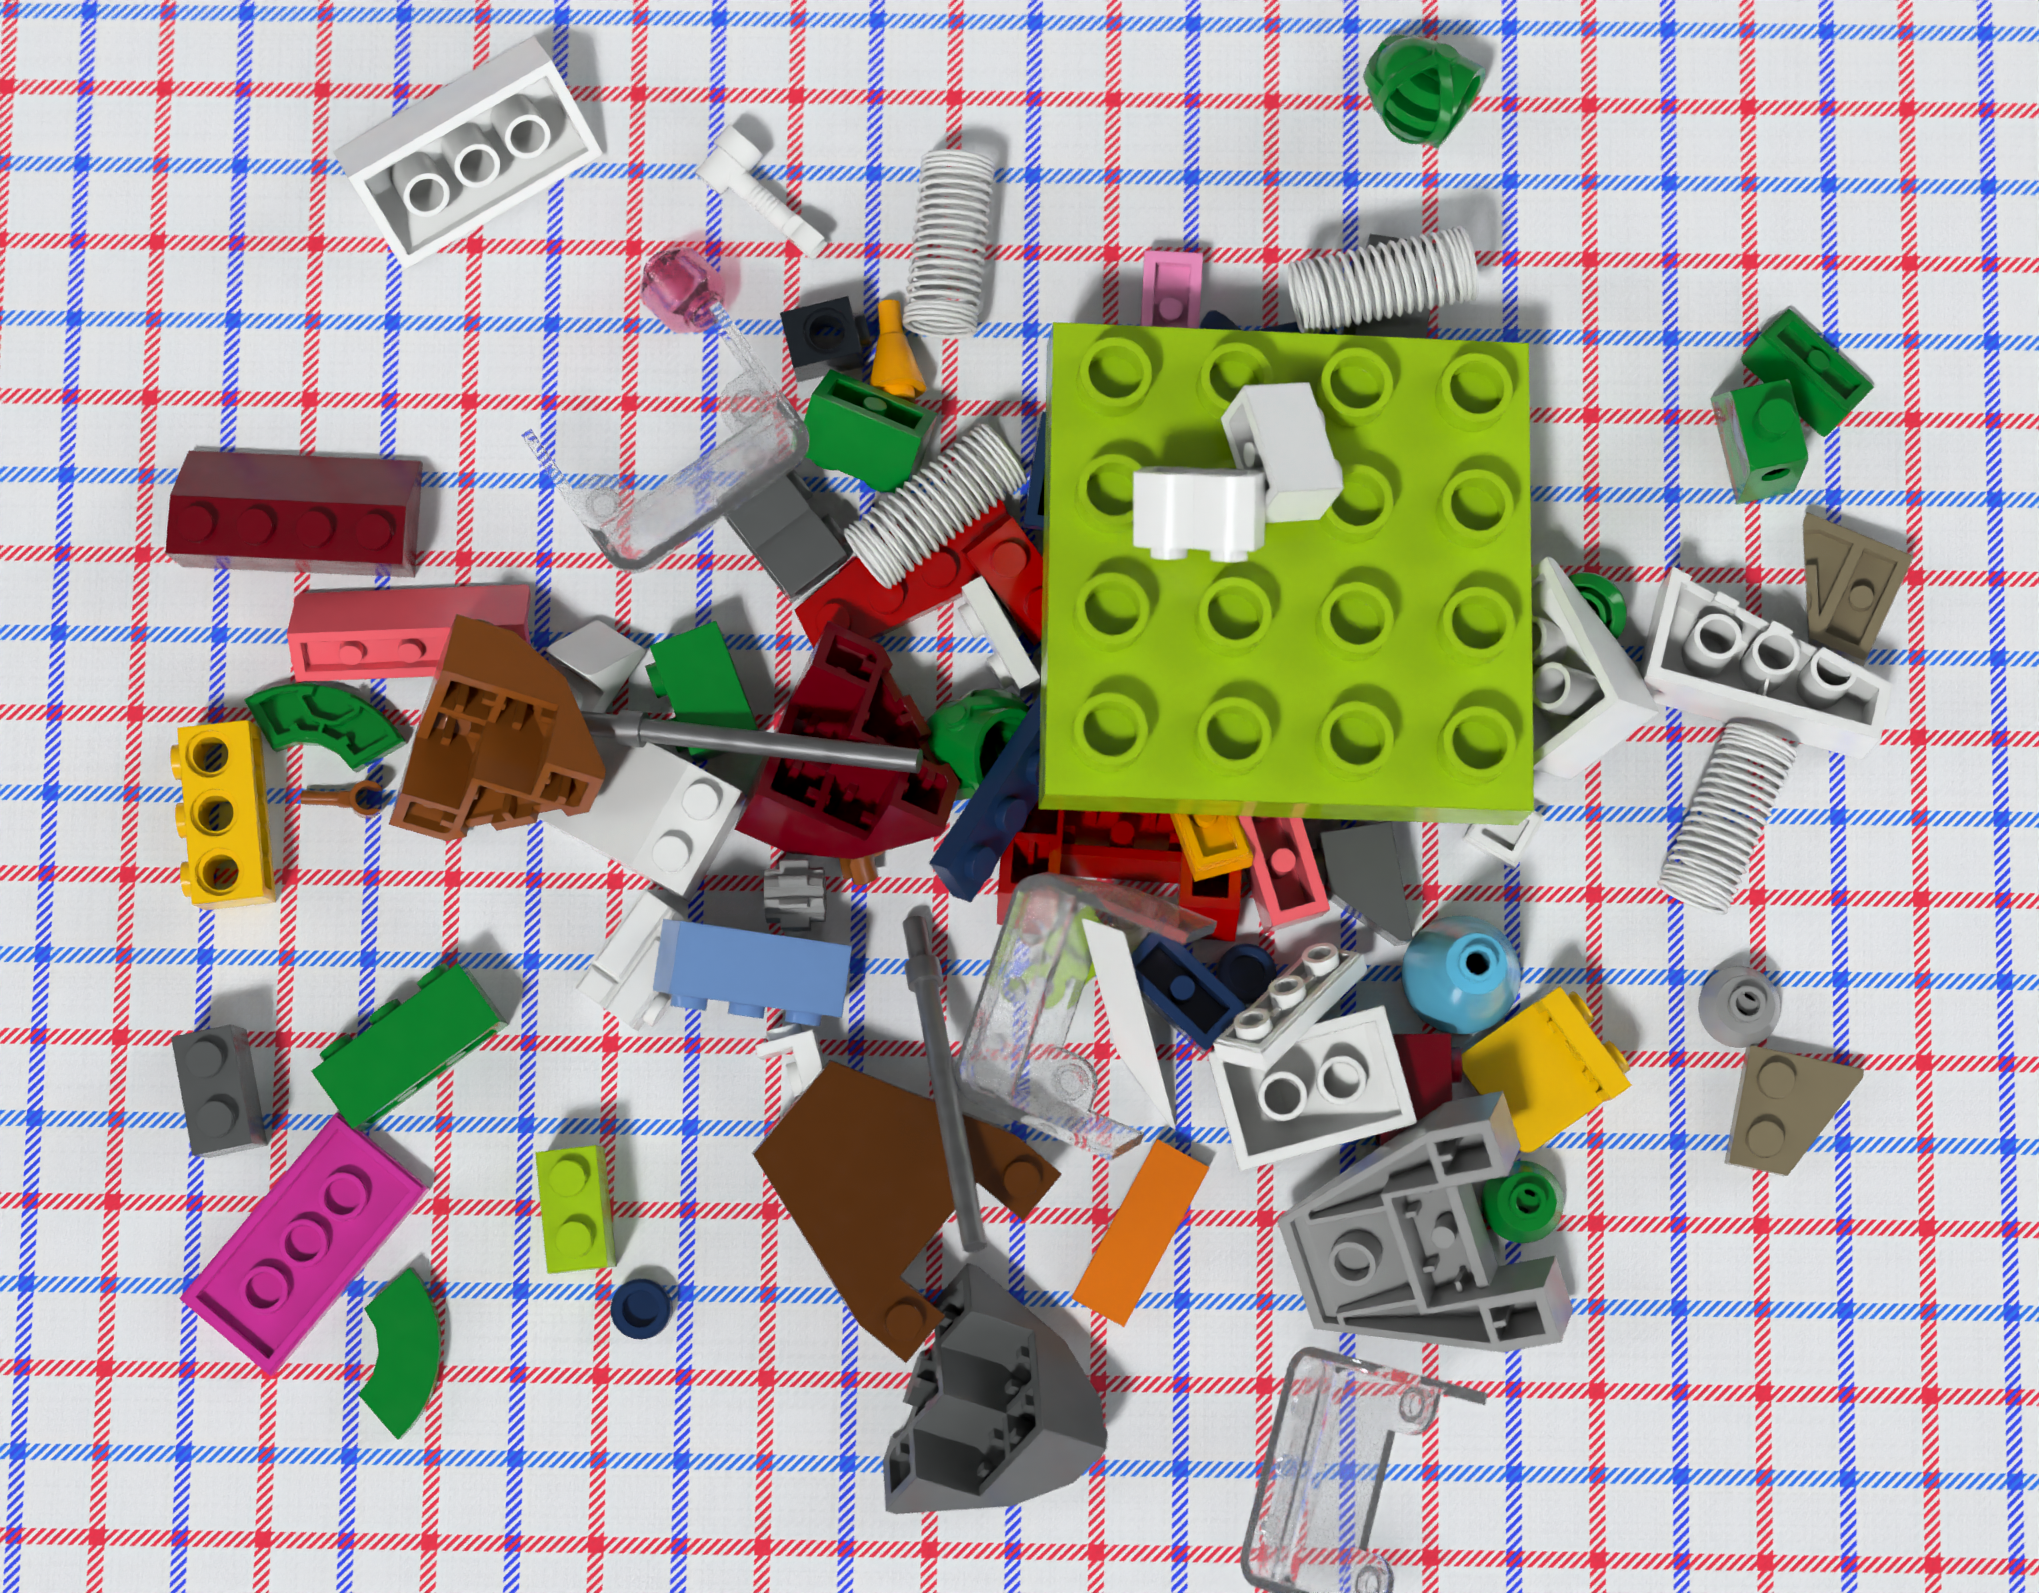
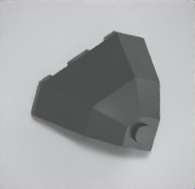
[883,1263,1108,1514]

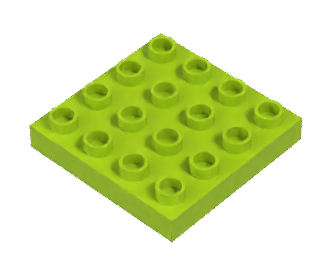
[1039,322,1534,825]

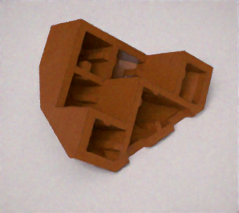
[389,614,606,841]

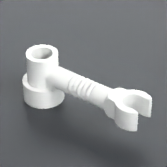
[695,125,828,260]

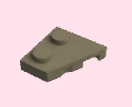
[1802,512,1914,667]
[1724,1045,1864,1176]

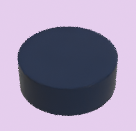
[1216,944,1277,1004]
[610,1279,673,1339]

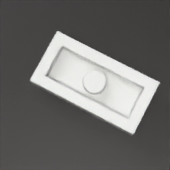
[958,576,1041,698]

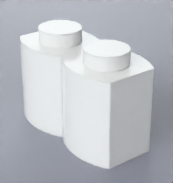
[1133,467,1265,562]

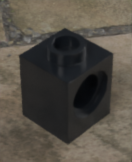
[780,296,872,383]

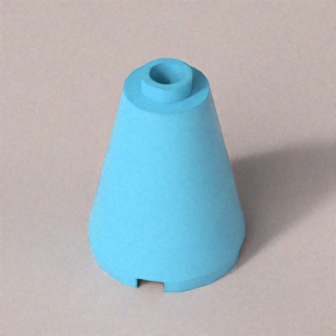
[1401,915,1521,1035]

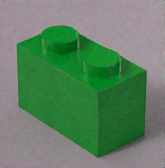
[794,369,938,497]
[645,621,759,764]

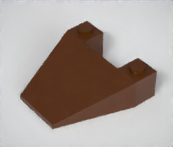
[752,1060,1062,1363]

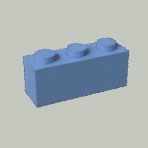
[653,919,852,1026]

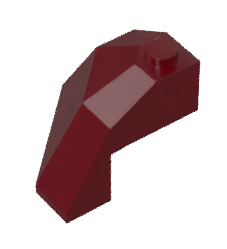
[734,621,960,859]

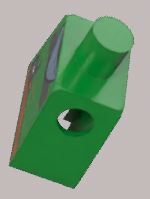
[1710,379,1808,505]

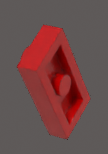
[961,514,1043,645]

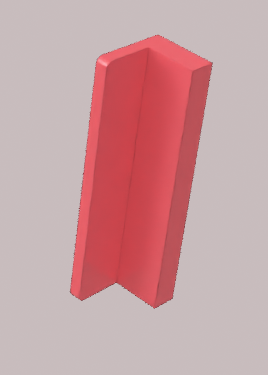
[287,584,531,682]

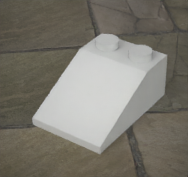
[1531,556,1659,780]
[538,736,746,903]
[1207,1005,1417,1172]

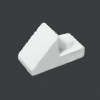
[546,620,646,713]

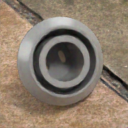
[1698,966,1781,1048]

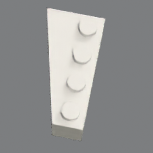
[1639,566,1893,760]

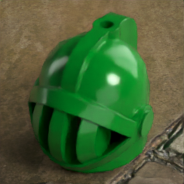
[1363,35,1486,150]
[926,688,1030,801]

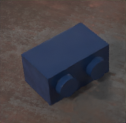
[1130,924,1248,1055]

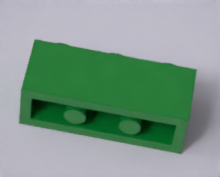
[311,963,509,1131]

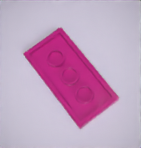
[179,1112,430,1376]

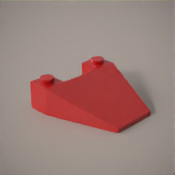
[997,799,1242,941]

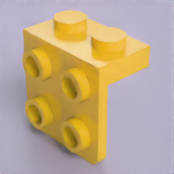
[1462,986,1632,1153]

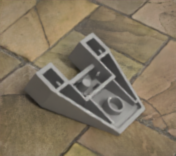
[1277,1091,1573,1352]

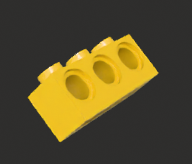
[170,720,276,910]

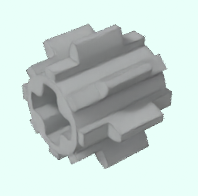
[764,859,827,932]

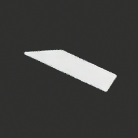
[1082,918,1175,1128]

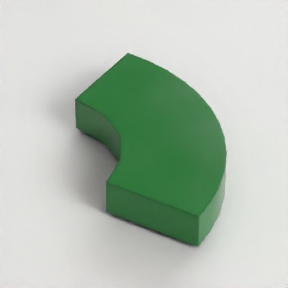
[244,683,408,773]
[358,1267,442,1440]

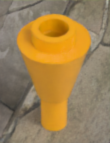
[870,299,926,403]

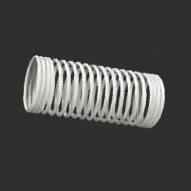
[902,149,995,339]
[1288,226,1479,334]
[844,423,1027,589]
[1657,723,1798,915]

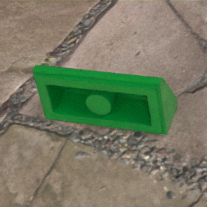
[1741,308,1874,437]

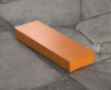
[1071,1139,1210,1327]

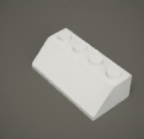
[333,36,604,270]

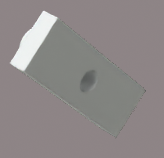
[1213,943,1368,1071]

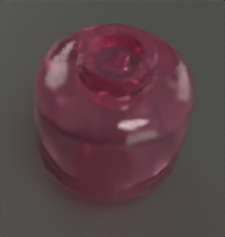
[639,247,726,333]

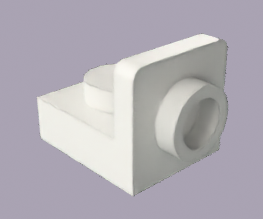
[755,1023,825,1099]

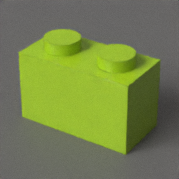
[535,1145,617,1274]

